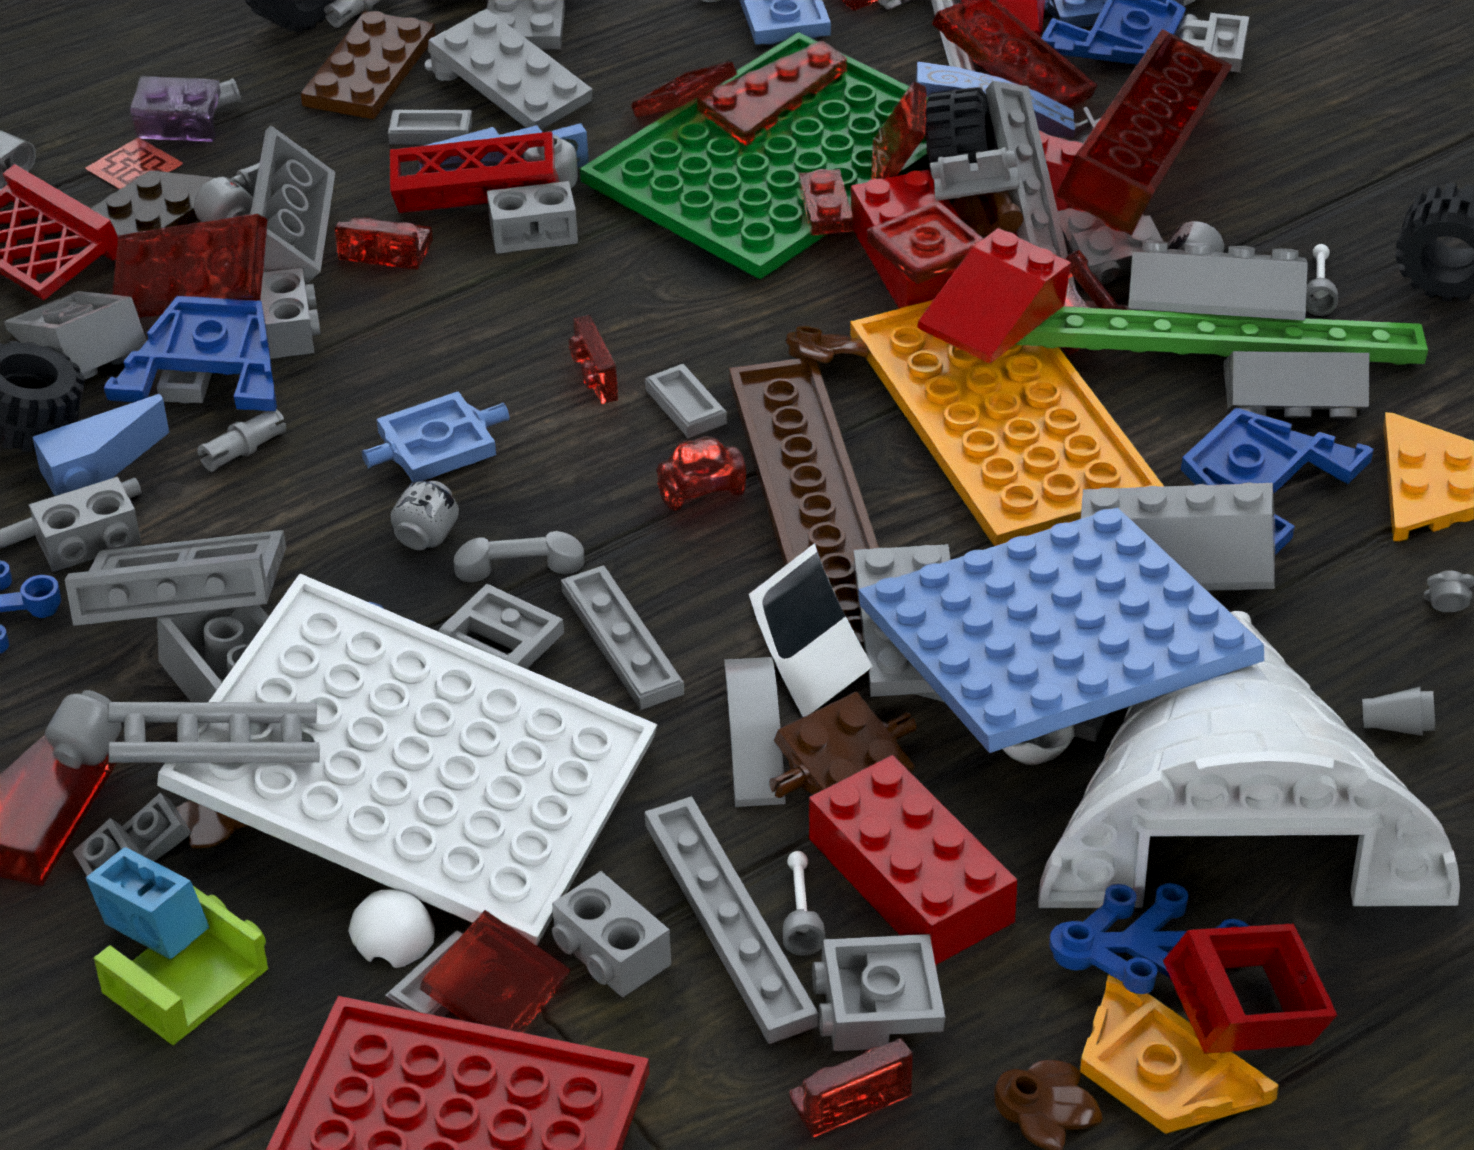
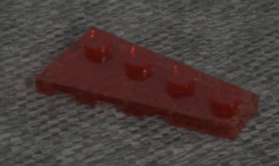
[697,41,847,146]

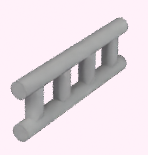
[108,702,320,763]

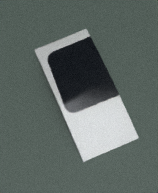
[749,543,873,717]

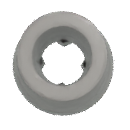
[1363,687,1435,736]

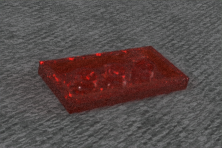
[932,0,1098,108]
[112,213,268,318]

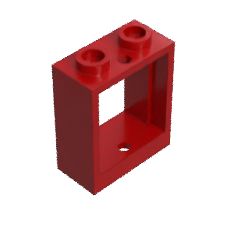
[1163,923,1337,1054]

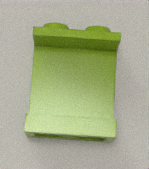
[94,886,268,1046]

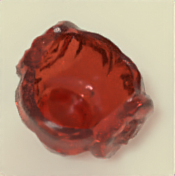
[656,436,746,511]

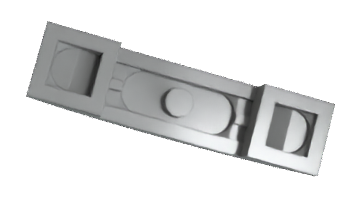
[724,657,785,807]

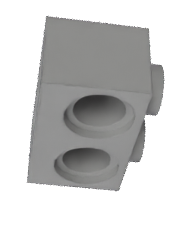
[487,181,578,254]
[251,267,321,359]
[29,477,142,572]
[552,871,671,998]

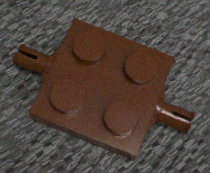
[769,692,917,798]

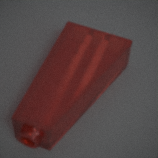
[0,734,117,886]

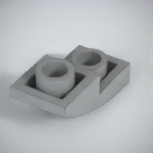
[73,793,192,876]

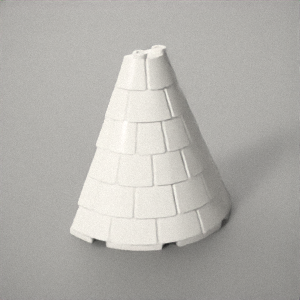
[1038,611,1460,908]

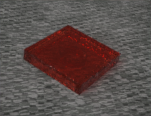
[631,61,738,118]
[871,81,927,180]
[867,201,983,284]
[420,910,571,1033]

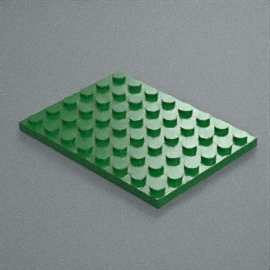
[580,32,929,280]

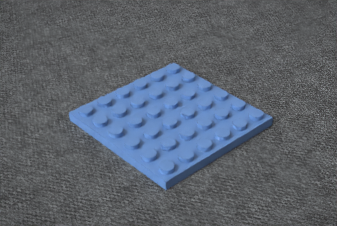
[858,507,1264,753]

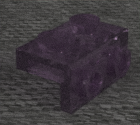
[130,76,221,142]

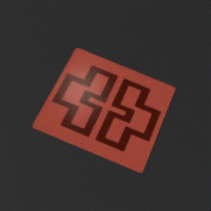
[85,138,183,189]

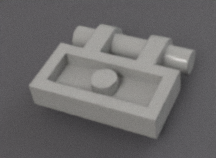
[1172,13,1249,73]

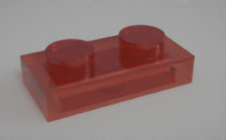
[799,169,853,235]
[569,315,618,404]

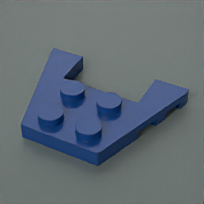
[1038,0,1186,67]
[104,296,277,412]
[1181,408,1374,555]

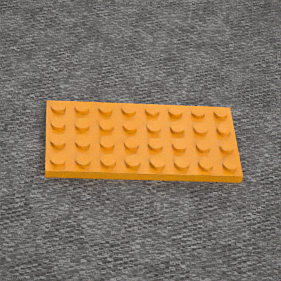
[850,300,1164,546]

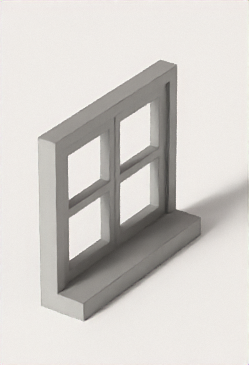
[65,530,286,626]

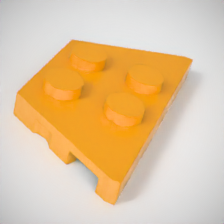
[1383,412,1474,541]
[1080,974,1279,1134]

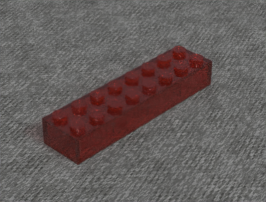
[1056,29,1233,236]

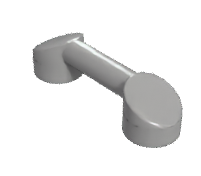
[453,531,585,582]

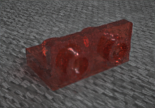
[335,217,433,270]
[789,1038,913,1138]

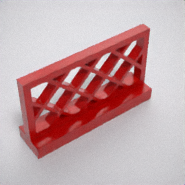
[0,164,125,301]

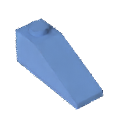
[32,394,169,496]

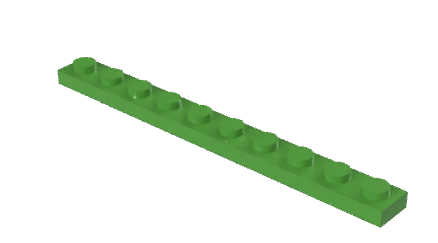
[1015,307,1428,365]

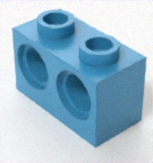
[86,847,209,960]

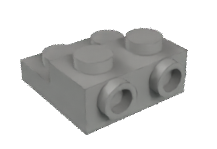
[1058,194,1163,287]
[812,934,945,1051]

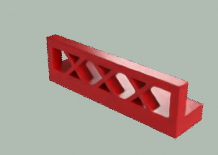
[390,131,559,213]

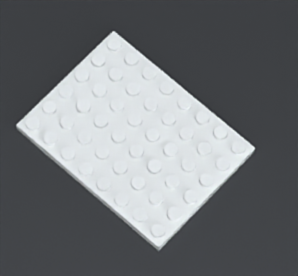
[157,574,657,950]

